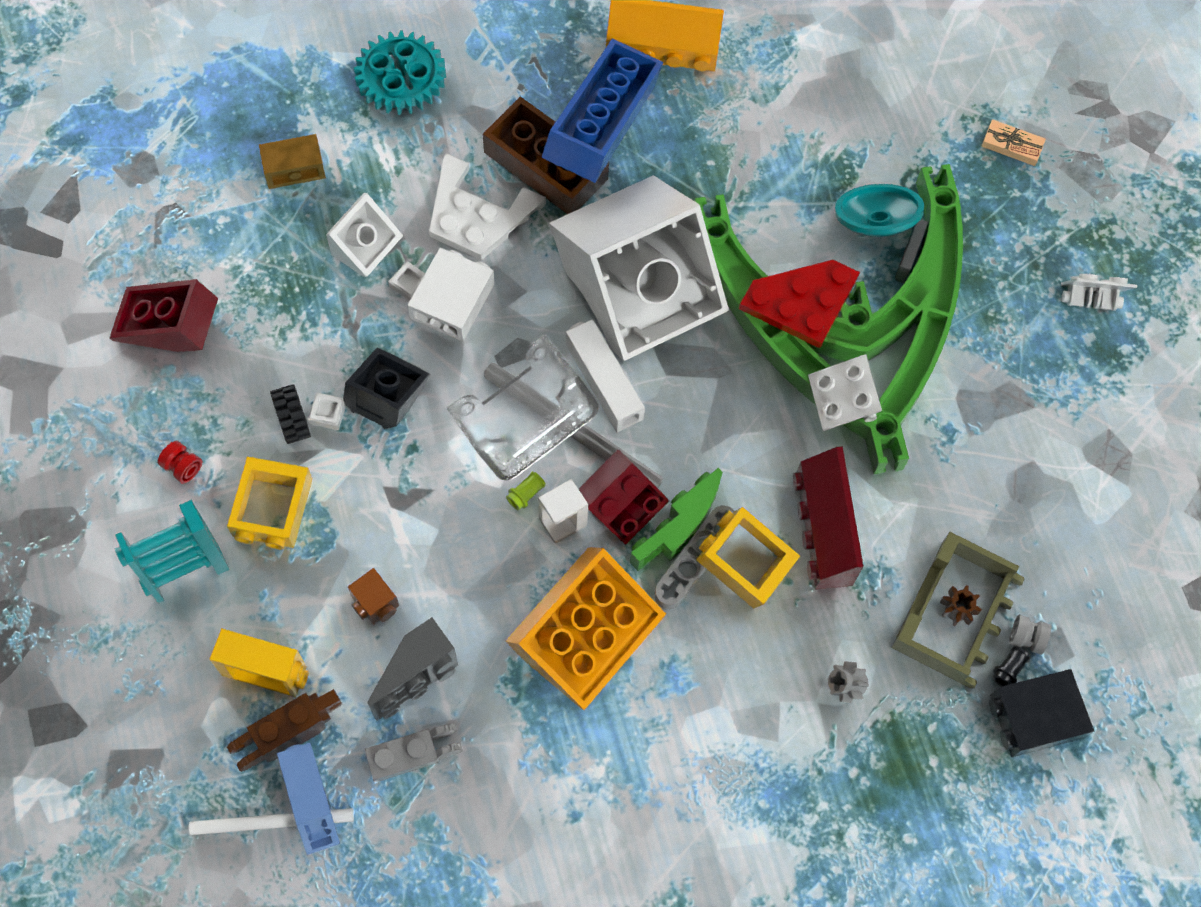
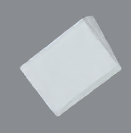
[326,193,403,277]

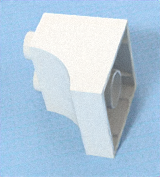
[549,175,729,361]

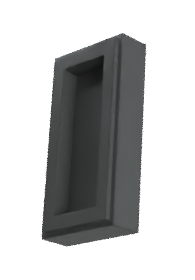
[895,219,928,283]

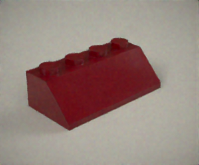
[793,446,864,590]

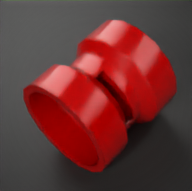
[157,440,203,484]

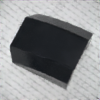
[343,347,431,429]

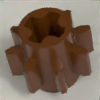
[940,585,982,626]

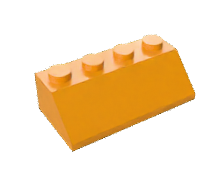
[606,0,724,71]

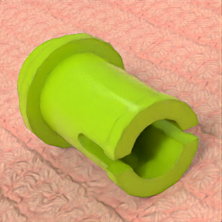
[506,471,546,510]

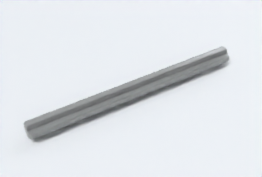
[484,363,663,488]

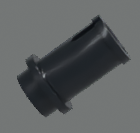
[992,646,1030,687]

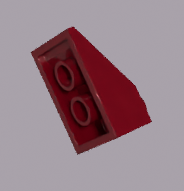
[109,279,218,352]

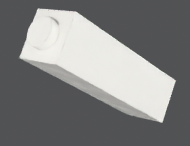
[566,319,645,433]

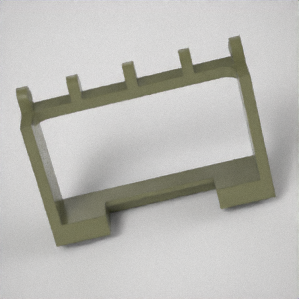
[891,532,1025,689]

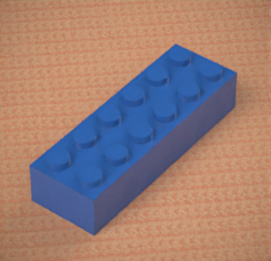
[542,38,663,183]

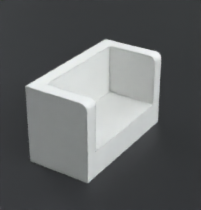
[538,479,588,543]

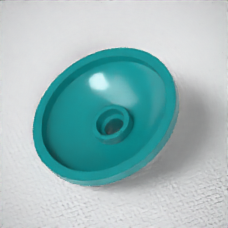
[835,184,924,237]

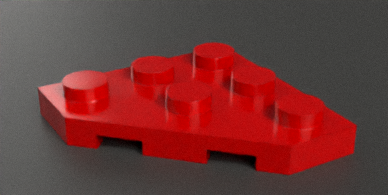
[739,259,860,348]

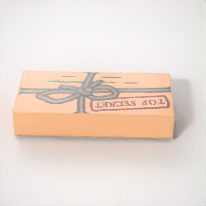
[981,119,1046,166]

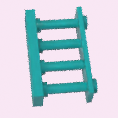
[114,499,230,603]

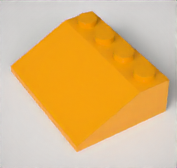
[505,547,666,710]

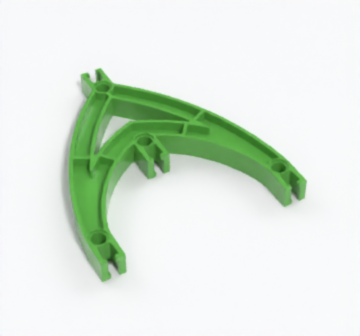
[695,164,963,474]

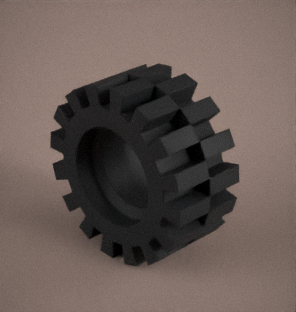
[270,384,311,444]

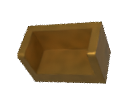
[259,134,326,189]

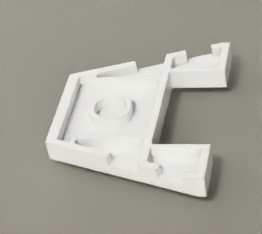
[429,153,546,260]

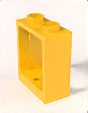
[227,456,313,550]
[696,507,800,609]
[209,628,309,697]

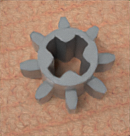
[828,661,869,703]

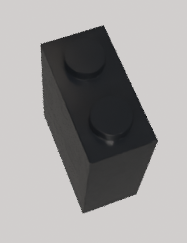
[989,669,1095,757]

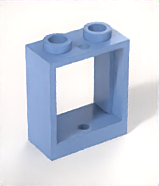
[277,743,340,855]

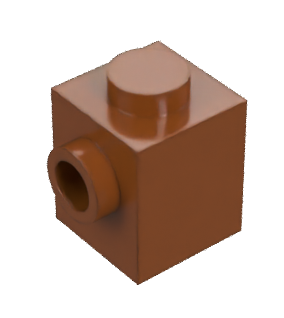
[348,568,399,625]

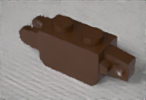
[227,689,342,772]

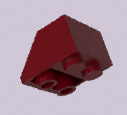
[579,449,670,545]

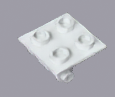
[1061,274,1137,311]
[808,354,882,431]

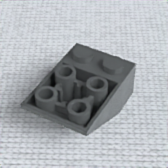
[367,617,458,721]

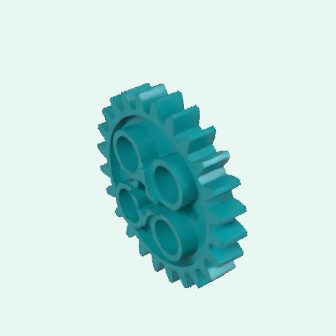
[354,30,446,115]

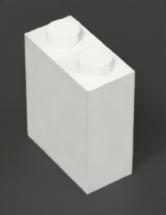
[407,248,495,341]

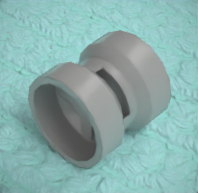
[1009,614,1051,655]

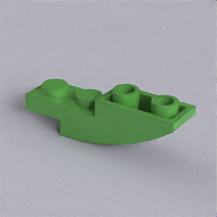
[630,468,723,571]

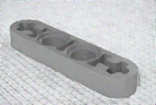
[655,505,735,609]

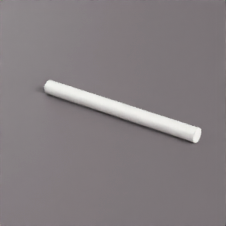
[189,808,354,835]

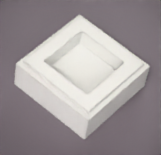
[388,261,425,300]
[308,392,346,430]

